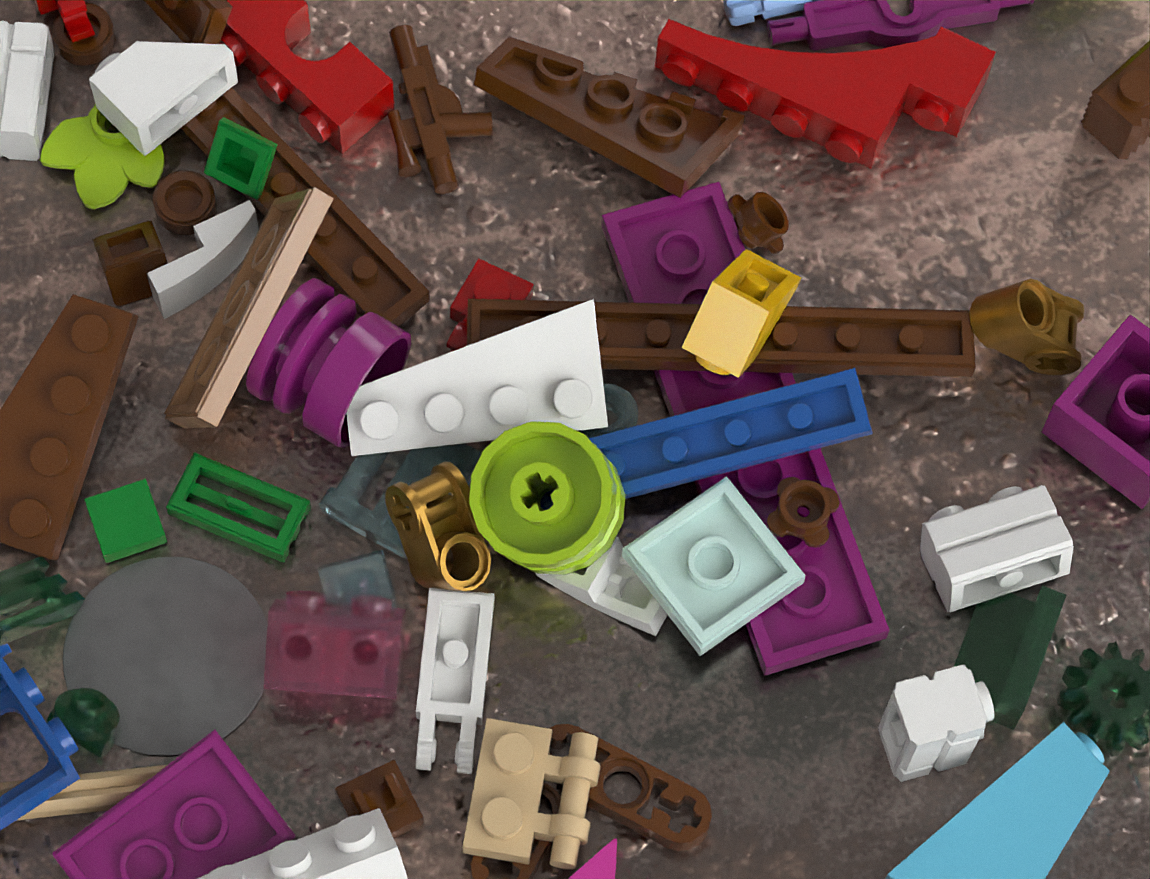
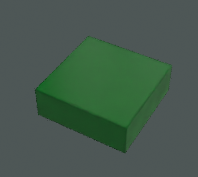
[84,479,168,563]

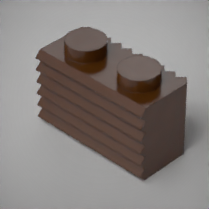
[1081,40,1150,160]

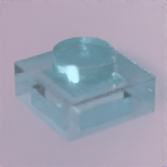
[318,550,400,632]

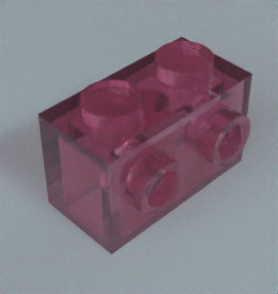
[263,591,406,699]

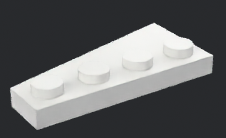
[346,299,608,456]

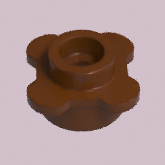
[728,192,789,254]
[767,477,840,548]

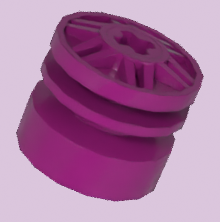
[246,278,412,448]

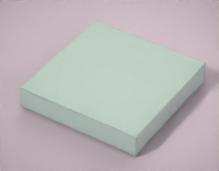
[622,476,806,656]

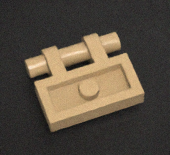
[463,718,601,869]

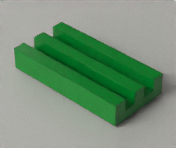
[166,452,311,563]

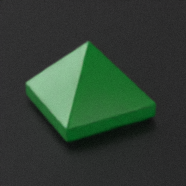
[203,117,278,200]

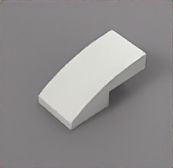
[147,200,259,319]
[536,537,668,636]

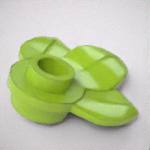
[40,104,165,209]

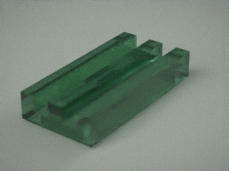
[0,556,85,646]

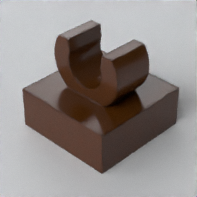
[335,759,424,838]

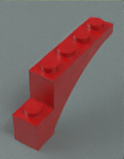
[655,19,996,169]

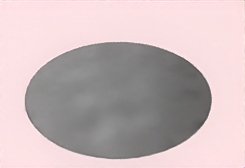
[63,557,272,756]

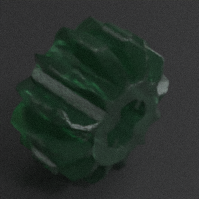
[1057,641,1150,757]

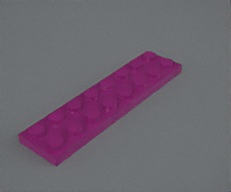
[601,182,890,676]

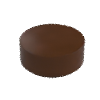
[52,3,115,66]
[153,170,217,235]

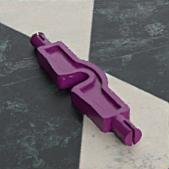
[767,0,1034,51]

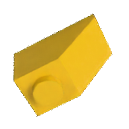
[682,249,802,378]

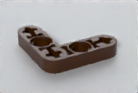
[471,724,712,879]

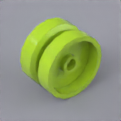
[469,421,625,575]

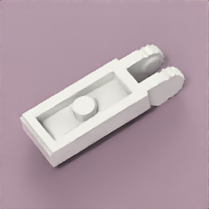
[416,588,494,774]

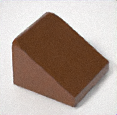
[92,220,168,306]

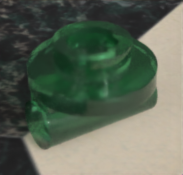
[46,688,120,759]

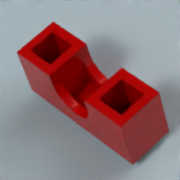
[219,0,395,154]

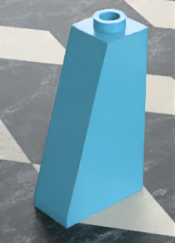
[885,722,1110,879]

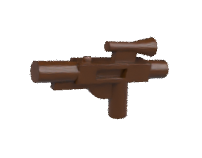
[387,25,493,194]

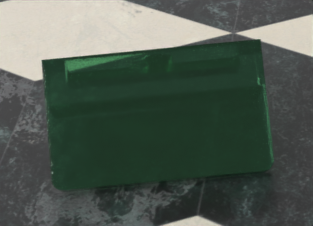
[953,585,1067,730]

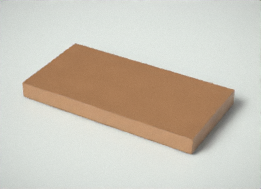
[164,187,334,429]

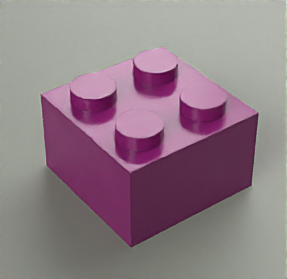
[1041,314,1150,509]

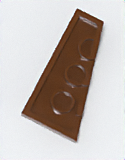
[474,36,745,198]
[0,294,139,561]

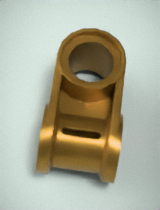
[970,278,1084,375]
[385,461,491,591]

